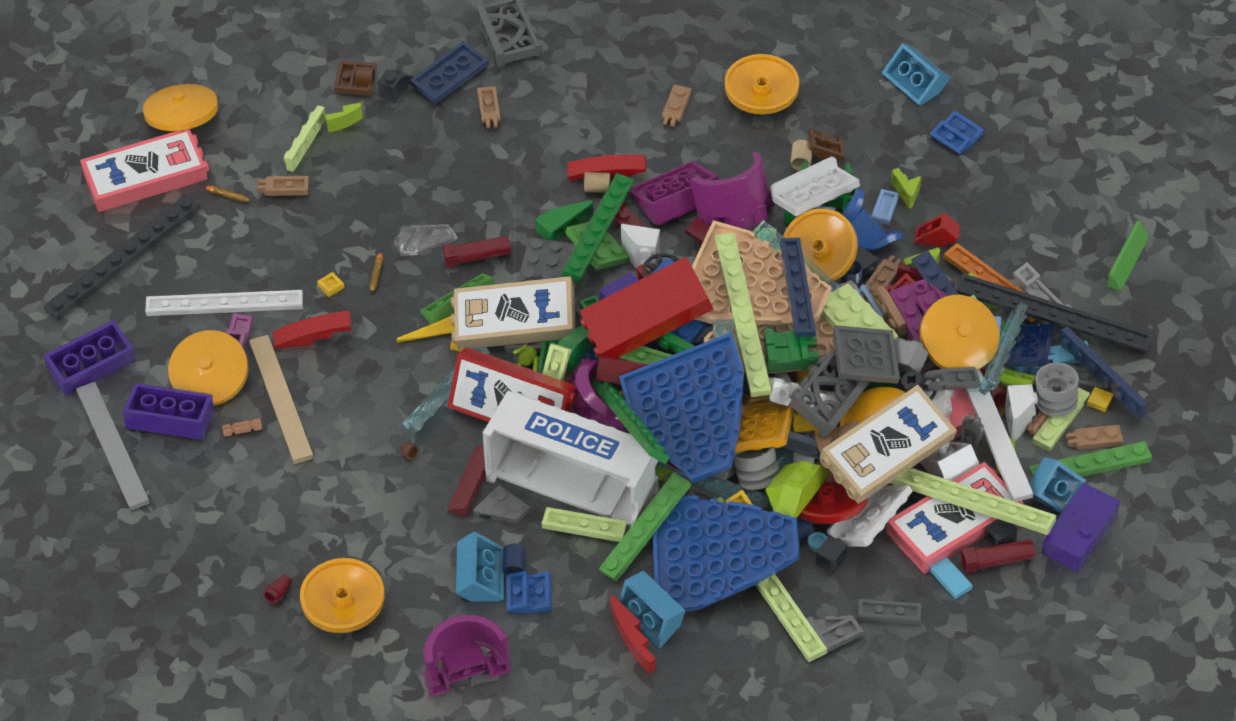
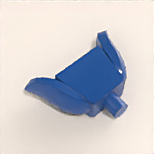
[842,188,903,251]

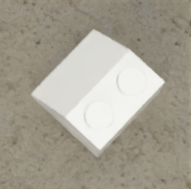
[621,224,660,269]
[1005,384,1038,441]
[920,442,979,481]

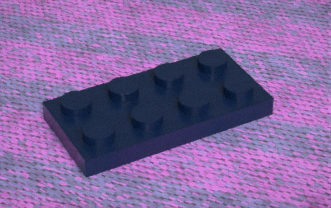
[410,41,489,104]

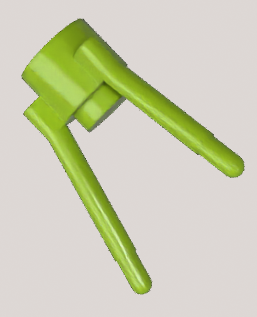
[513,344,539,372]

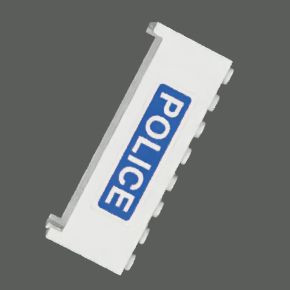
[483,391,658,532]

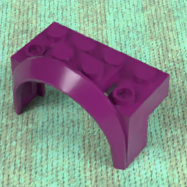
[889,279,947,361]
[568,359,630,433]

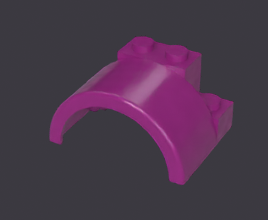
[690,152,775,230]
[423,615,511,697]

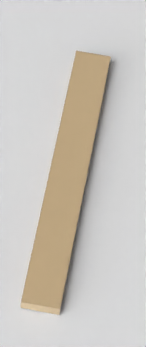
[249,335,313,464]

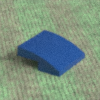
[930,110,984,154]
[506,571,552,613]

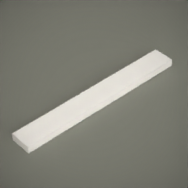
[145,290,303,316]
[965,369,1033,502]

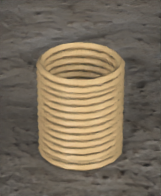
[790,140,812,170]
[584,172,610,193]

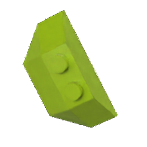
[766,461,831,518]

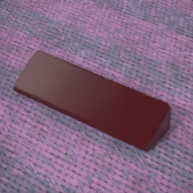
[596,356,648,385]
[447,446,486,517]

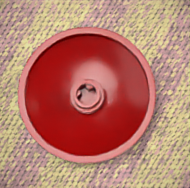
[798,466,869,524]

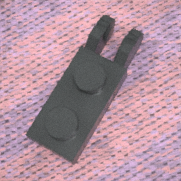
[924,367,981,391]

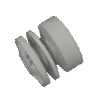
[1036,362,1079,417]
[733,447,780,490]

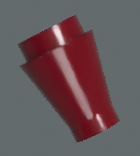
[263,574,292,604]

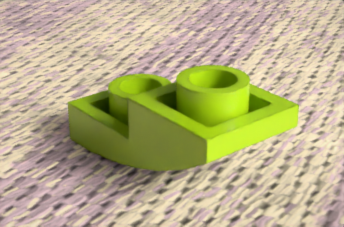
[325,103,363,133]

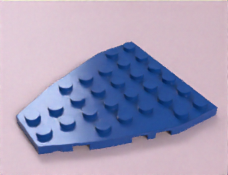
[619,332,744,483]
[653,495,800,612]

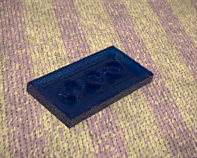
[1007,324,1054,367]

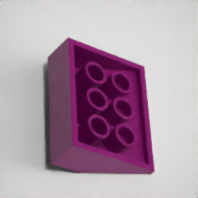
[629,161,719,225]

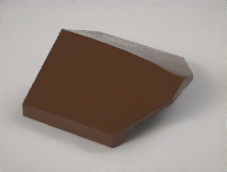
[808,128,845,161]

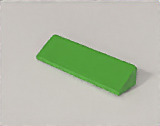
[1107,221,1148,291]
[420,273,495,324]

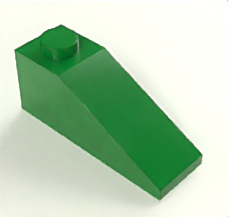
[535,200,594,241]
[558,325,593,374]

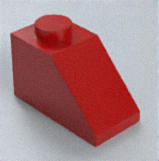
[914,213,960,247]

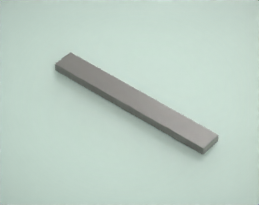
[76,382,150,511]

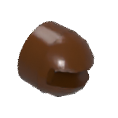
[401,442,419,460]

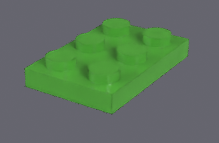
[565,222,629,270]

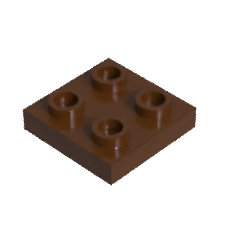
[334,61,377,96]

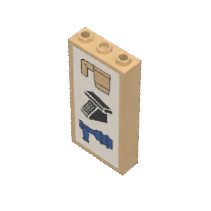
[451,276,575,350]
[820,385,957,504]

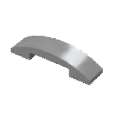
[1013,262,1072,328]

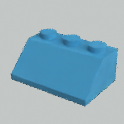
[882,43,950,105]
[456,532,504,602]
[619,571,686,649]

